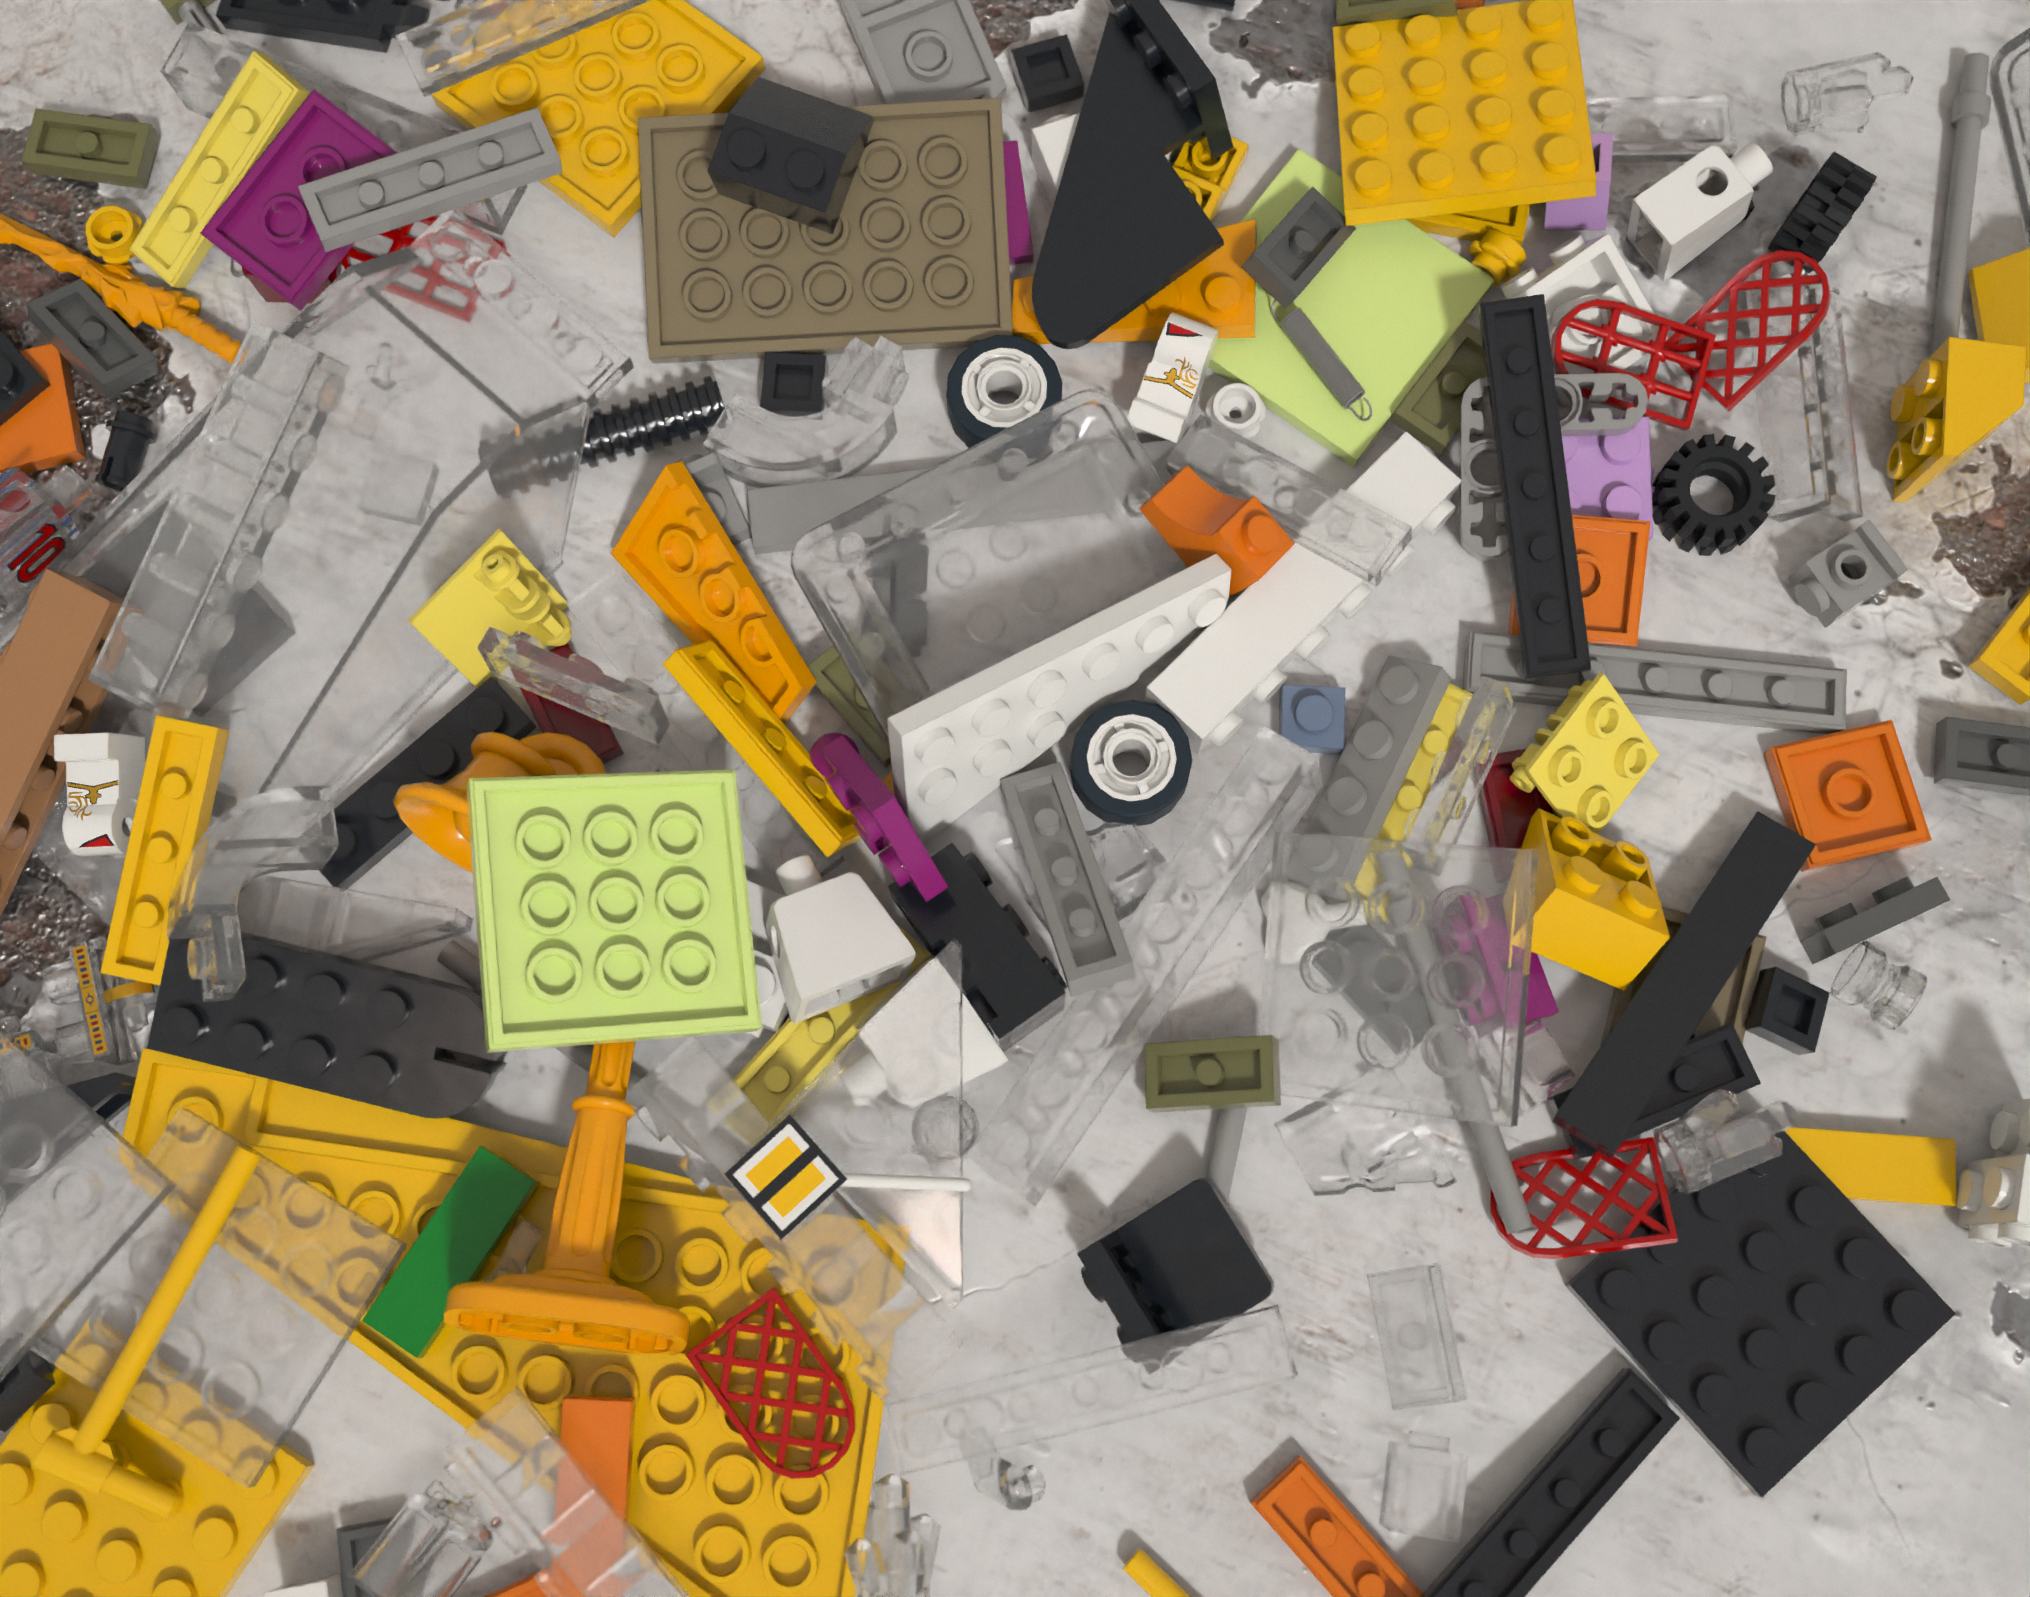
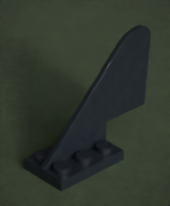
[1032,0,1233,349]

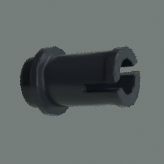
[95,411,157,494]

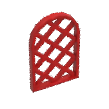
[1664,250,1831,412]
[1490,1137,1678,1259]
[685,1287,856,1479]

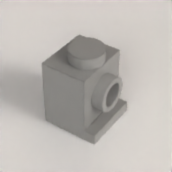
[1788,519,1908,628]

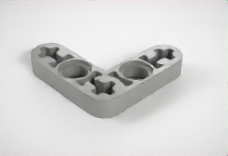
[1459,373,1648,561]

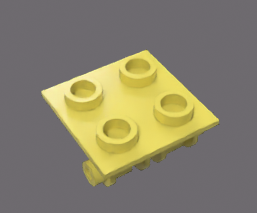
[408,528,572,688]
[1510,672,1660,835]

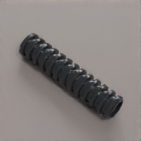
[479,376,729,495]

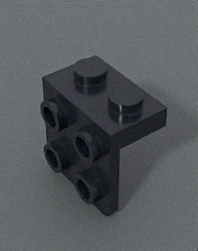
[1077,1178,1274,1374]

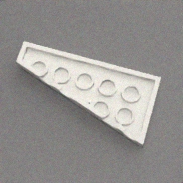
[887,553,1232,844]

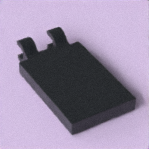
[216,0,449,53]

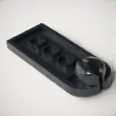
[147,918,508,1118]

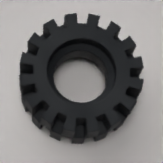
[1767,151,1877,274]
[1652,434,1776,556]

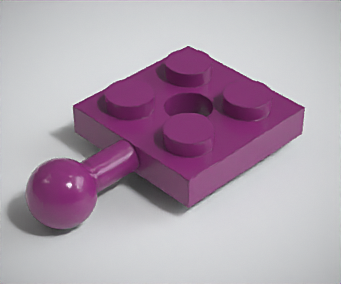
[810,732,948,902]

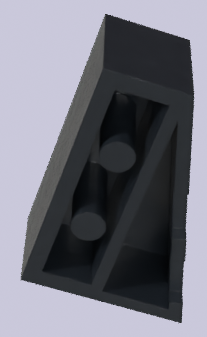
[888,843,1067,1052]

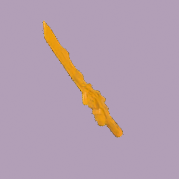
[0,213,250,367]

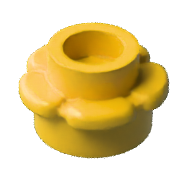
[85,206,143,265]
[1469,230,1527,286]

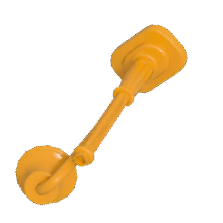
[393,732,690,1356]

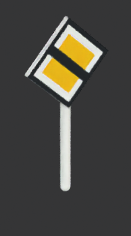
[724,1115,971,1240]

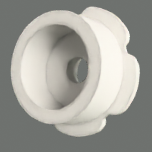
[1205,383,1266,442]

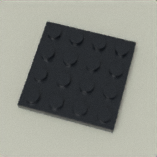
[1565,1108,1956,1498]

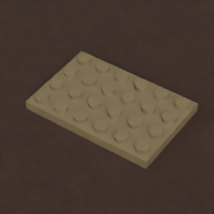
[638,98,1013,364]

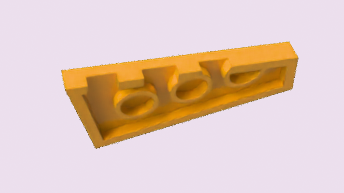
[1012,219,1257,344]
[610,461,817,725]

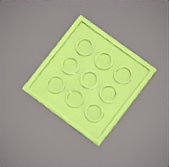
[1208,149,1495,468]
[466,770,762,1053]

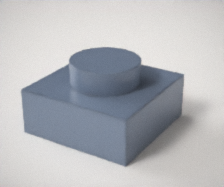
[1278,684,1346,755]

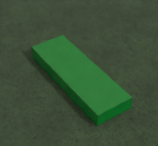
[362,1146,540,1358]

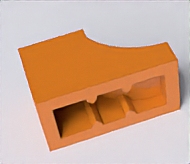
[1138,465,1295,598]

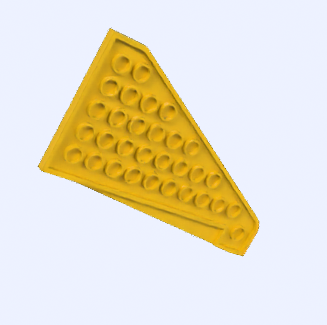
[122,1048,911,1597]

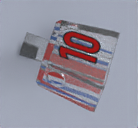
[0,465,93,616]

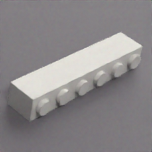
[1144,431,1462,755]

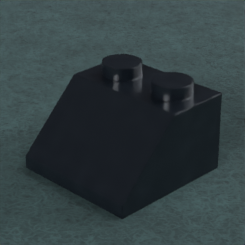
[707,77,874,234]

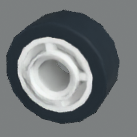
[946,335,1062,459]
[1070,700,1193,828]

